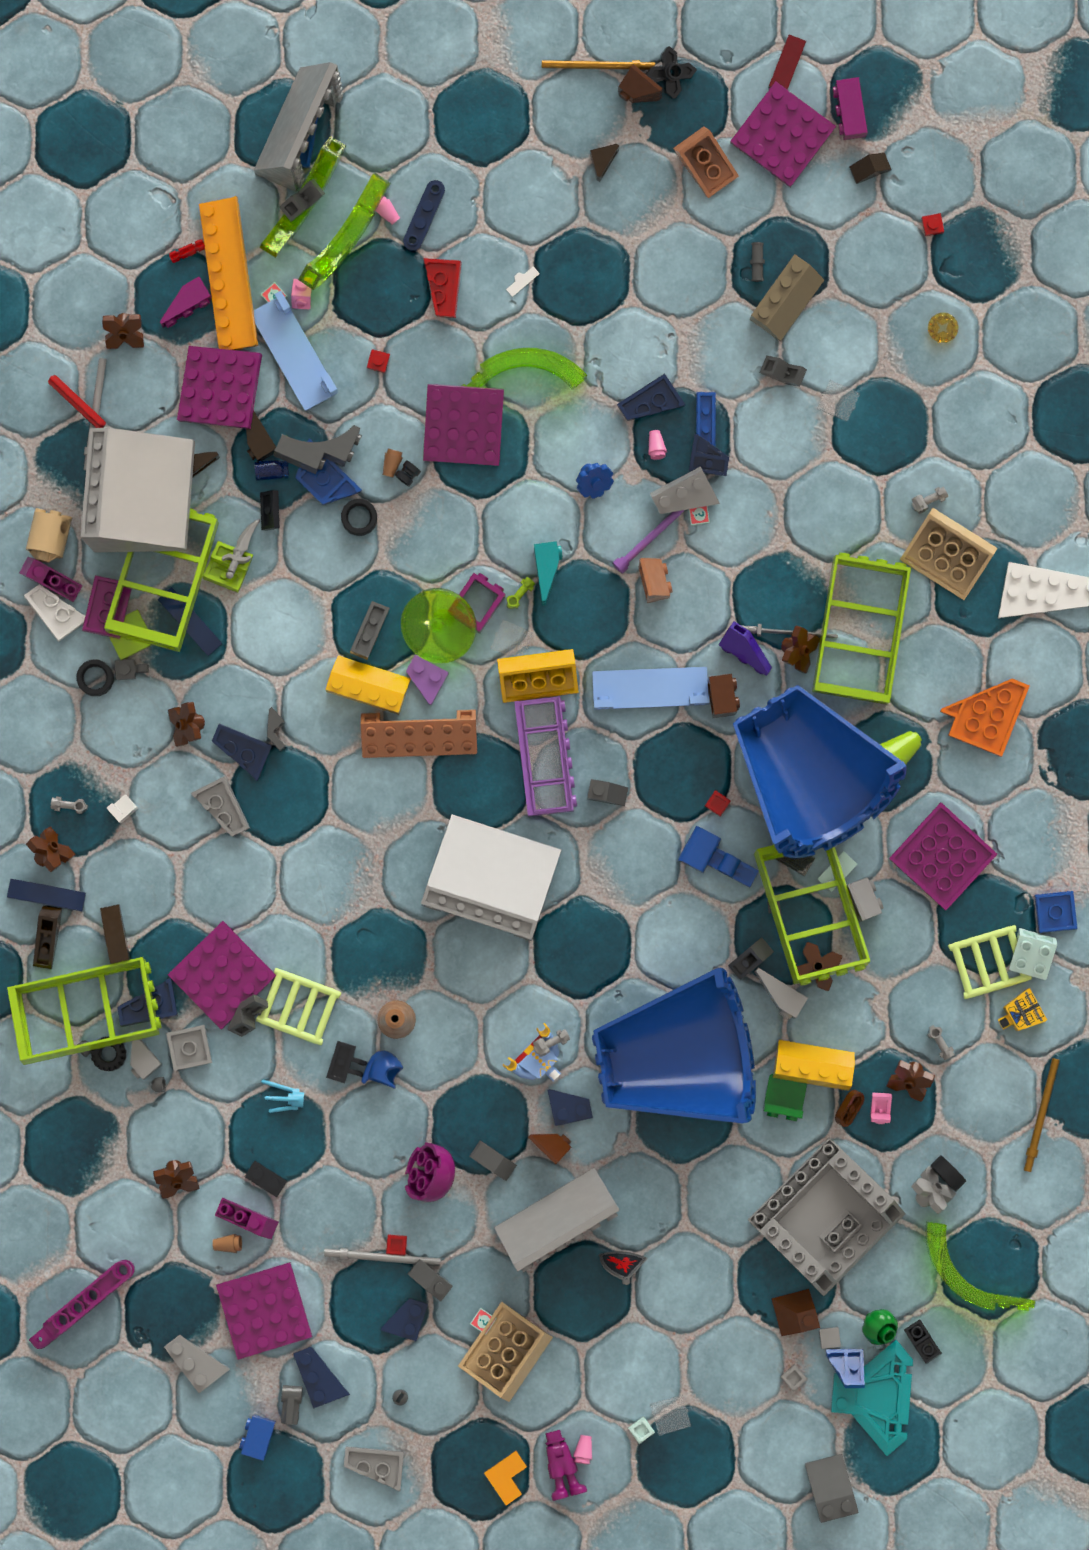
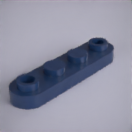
[403,180,445,252]

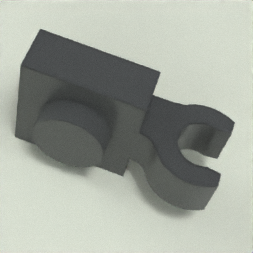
[115,659,149,680]

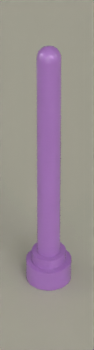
[612,510,684,574]

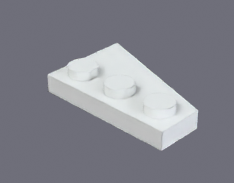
[24,584,85,642]

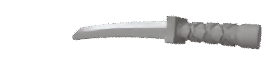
[741,624,838,638]

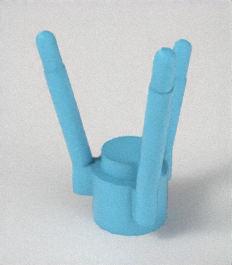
[261,1080,304,1113]

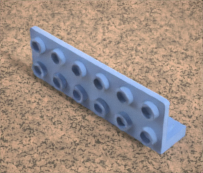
[254,291,338,411]
[592,667,710,710]

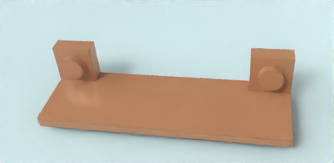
[361,710,477,758]

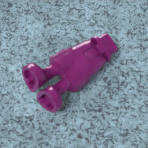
[545,1430,588,1501]

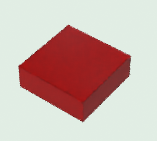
[705,790,731,817]
[386,1234,407,1255]

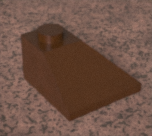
[618,64,663,103]
[528,1134,572,1164]
[771,1289,820,1336]

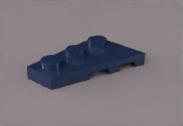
[117,978,178,1027]

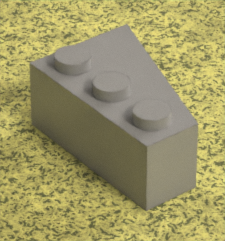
[650,466,720,514]

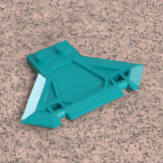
[831,1340,913,1456]

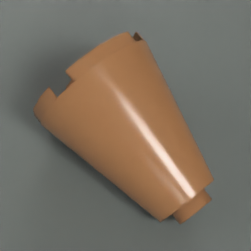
[377,1000,416,1039]

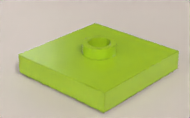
[109,609,152,660]

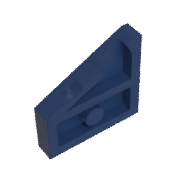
[547,1089,593,1126]
[381,1298,428,1341]

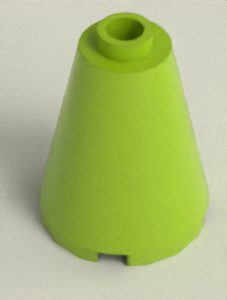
[880,731,922,764]

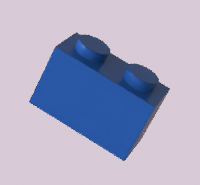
[239,1415,276,1461]

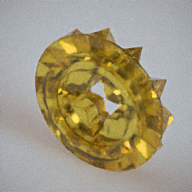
[928,313,958,343]

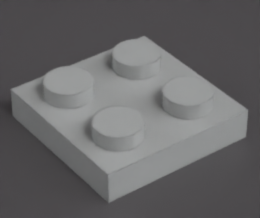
[166,1025,212,1071]

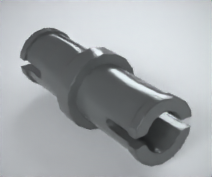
[750,242,765,282]

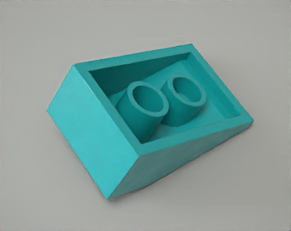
[534,541,563,606]

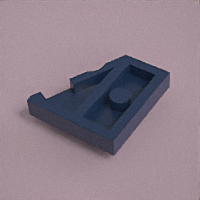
[689,434,729,476]

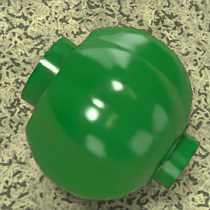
[862,1309,898,1345]

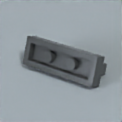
[350,601,390,660]

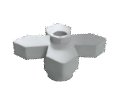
[911,1166,956,1214]

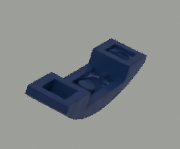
[157,587,222,656]
[7,879,86,912]

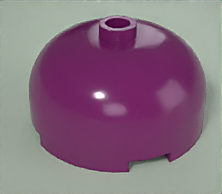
[405,1142,455,1202]

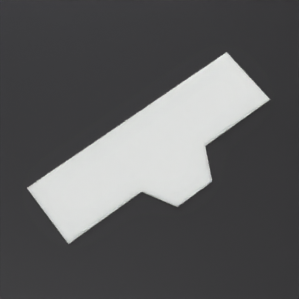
[506,266,540,297]

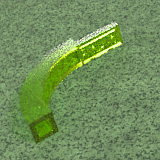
[260,136,346,258]
[298,173,391,290]
[461,348,587,390]
[925,1222,1035,1311]

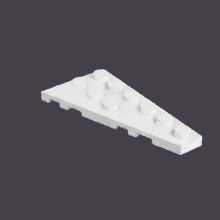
[998,562,1089,619]

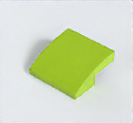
[203,541,253,593]

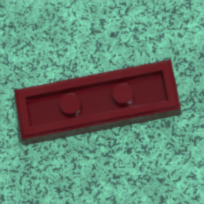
[768,34,806,90]

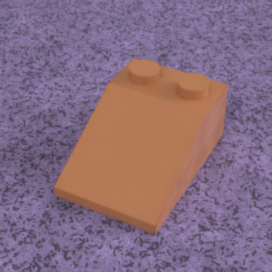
[673,126,739,198]
[638,558,673,603]

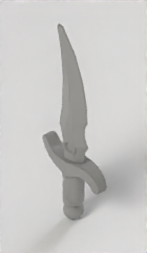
[222,519,260,579]

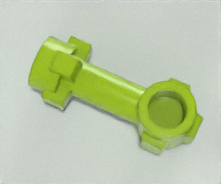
[506,577,535,609]

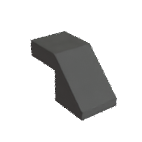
[279,179,325,222]
[759,355,807,387]
[267,707,286,752]
[228,995,268,1037]
[469,1140,517,1181]

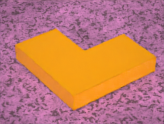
[484,1451,527,1505]

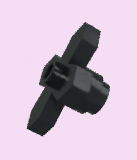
[646,46,697,99]

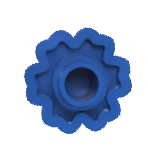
[576,463,614,499]

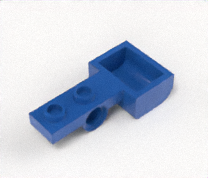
[678,826,759,888]

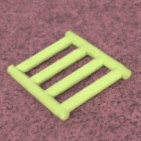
[948,925,1032,999]
[256,968,341,1046]

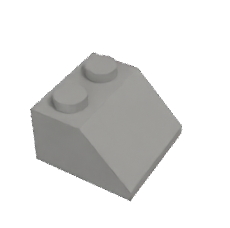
[847,877,884,922]

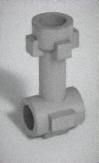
[912,487,948,514]
[51,796,88,814]
[927,1025,955,1060]
[533,1029,570,1057]

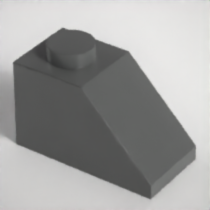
[587,779,628,806]
[728,937,774,980]
[408,1259,453,1301]

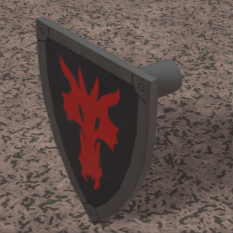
[599,1251,647,1285]

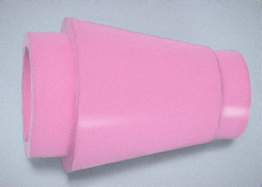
[373,196,400,225]
[648,430,667,460]
[573,1435,592,1465]

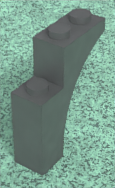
[274,425,362,474]

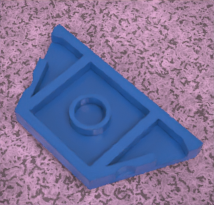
[295,439,362,505]

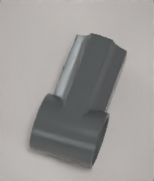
[281,1385,303,1425]

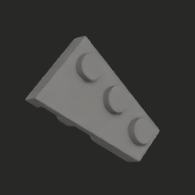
[164,1335,230,1393]
[344,1446,404,1491]

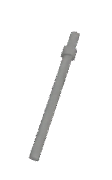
[83,358,107,471]
[324,1248,441,1266]

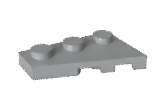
[191,776,250,837]

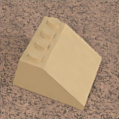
[900,508,997,600]
[458,1302,553,1402]

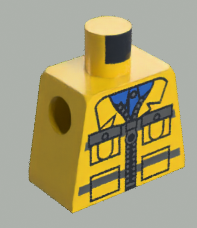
[998,988,1047,1031]

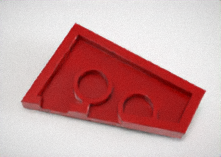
[423,258,462,318]

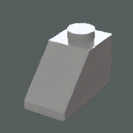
[130,1039,162,1080]

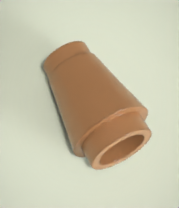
[382,448,403,478]
[213,1234,242,1253]

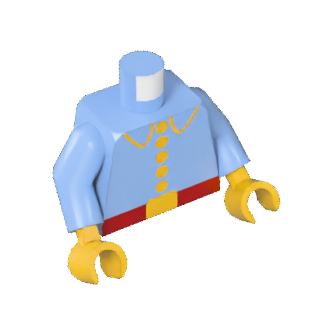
[503,1023,561,1082]

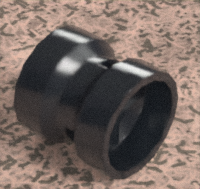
[395,460,421,487]

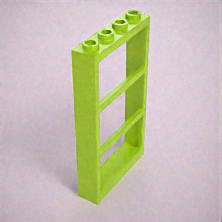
[104,508,219,652]
[812,552,911,705]
[754,845,871,986]
[7,957,162,1065]

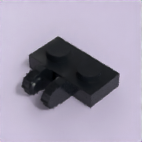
[326,1041,367,1083]

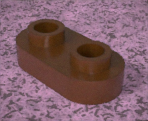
[835,1090,864,1127]

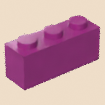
[832,77,868,140]

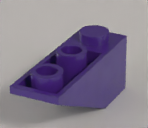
[718,621,772,676]

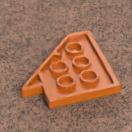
[940,679,1030,757]

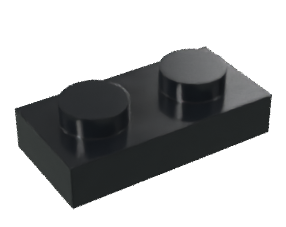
[260,490,280,531]
[244,1161,287,1197]

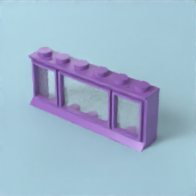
[514,696,577,817]

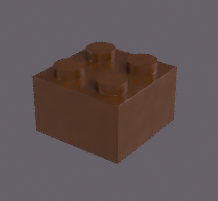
[708,674,740,718]

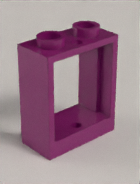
[448,573,506,634]

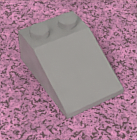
[754,968,808,1020]

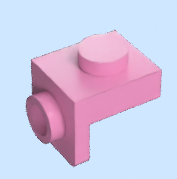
[291,279,312,310]
[870,1092,892,1124]

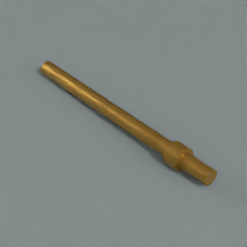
[542,60,655,70]
[1024,1058,1060,1172]

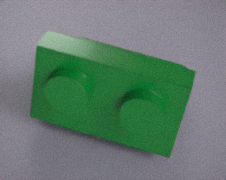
[763,1074,807,1122]

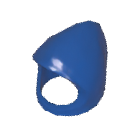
[361,1050,403,1089]

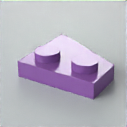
[406,655,449,705]

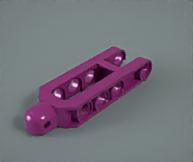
[29,1260,135,1349]

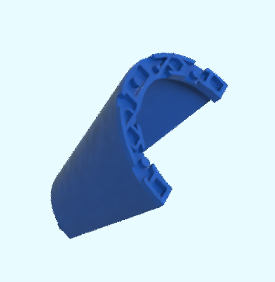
[733,685,907,858]
[592,968,756,1124]

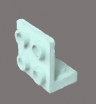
[1009,928,1057,980]

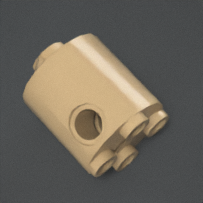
[26,508,72,563]

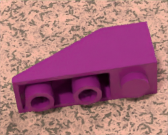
[160,277,212,328]
[19,557,83,602]
[215,1198,279,1240]

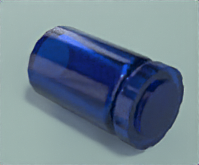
[255,460,289,481]

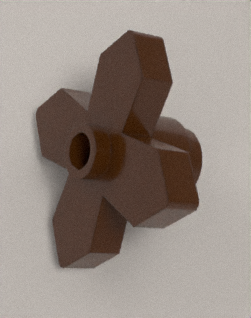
[102,313,144,349]
[781,625,820,674]
[168,702,205,747]
[26,827,75,872]
[797,942,842,991]
[887,1060,935,1102]
[153,1160,200,1199]

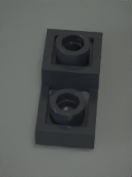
[904,1319,942,1364]

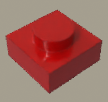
[921,213,944,237]
[367,349,390,373]

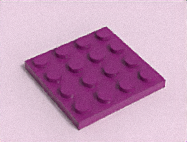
[730,81,836,188]
[177,346,262,429]
[423,384,504,466]
[889,802,997,911]
[168,921,276,1030]
[216,1262,313,1360]

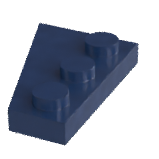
[617,373,685,421]
[212,723,273,781]
[293,1346,350,1409]

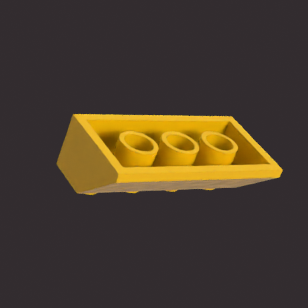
[497,649,579,703]
[325,656,411,715]
[773,1040,855,1091]

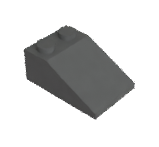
[805,1454,859,1523]

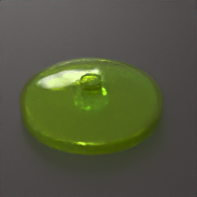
[401,588,477,663]

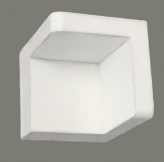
[107,795,138,823]

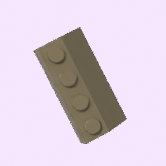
[750,254,824,342]

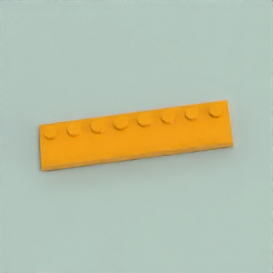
[199,196,258,350]

